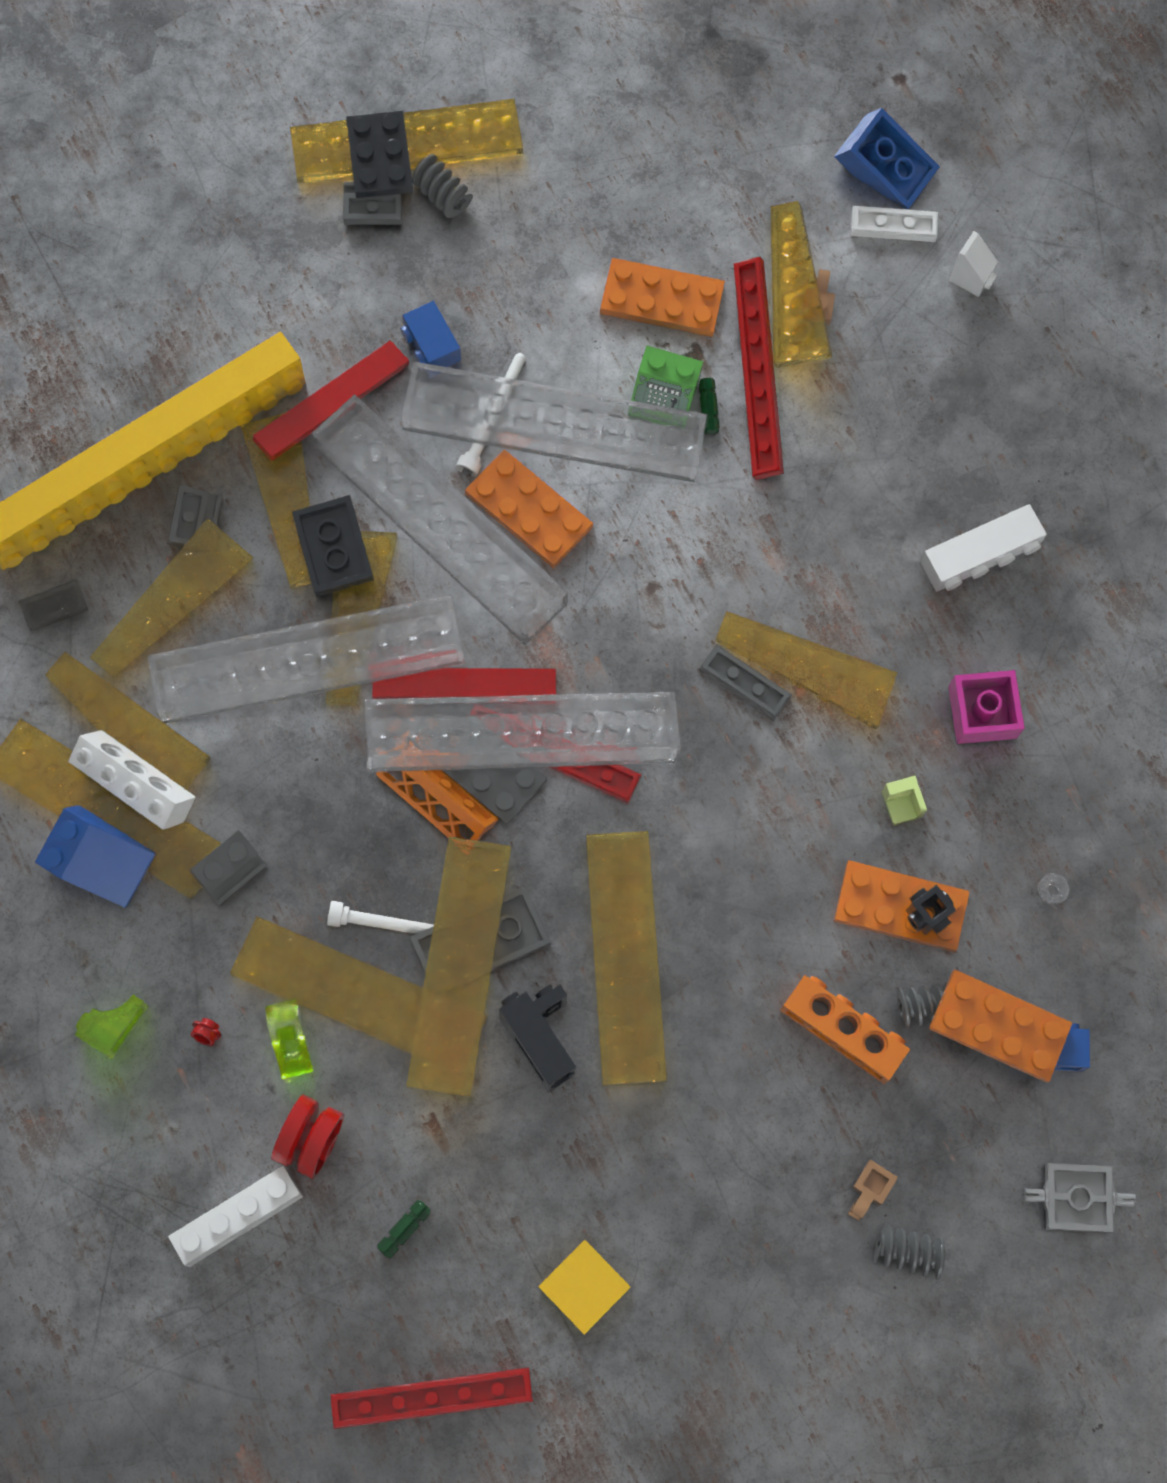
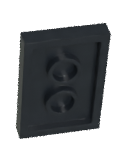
[346,111,413,199]
[292,495,374,597]

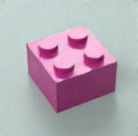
[948,670,1025,744]

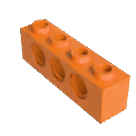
[780,975,910,1084]

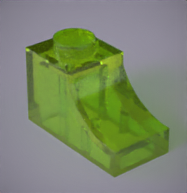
[75,994,148,1060]
[265,999,313,1079]

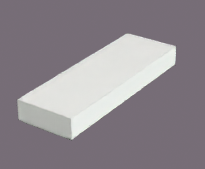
[851,206,938,242]

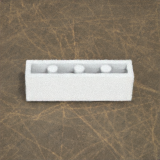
[920,504,1047,592]
[168,1166,303,1267]

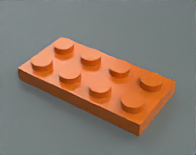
[600,258,725,337]
[465,449,593,569]
[833,860,970,953]
[929,969,1073,1082]

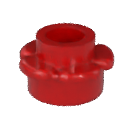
[190,1018,222,1046]

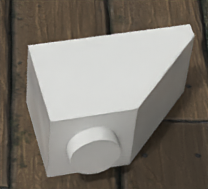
[949,231,998,297]

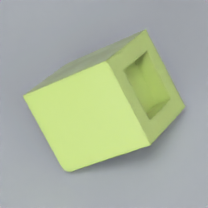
[881,776,927,825]

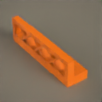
[375,740,499,854]

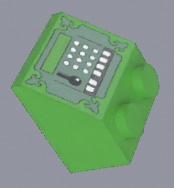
[628,346,703,428]

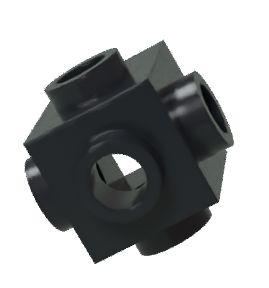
[906,885,956,935]

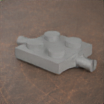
[1023,1163,1136,1233]

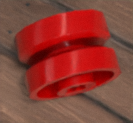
[271,1094,345,1180]

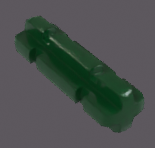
[699,377,720,434]
[377,1200,431,1259]

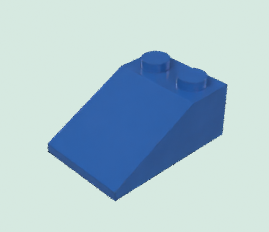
[834,108,940,209]
[35,805,157,907]

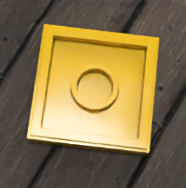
[538,1240,631,1335]

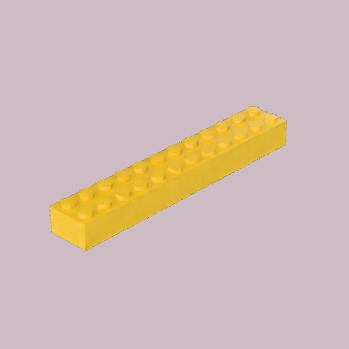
[0,331,306,571]

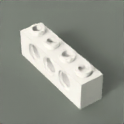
[68,730,196,830]

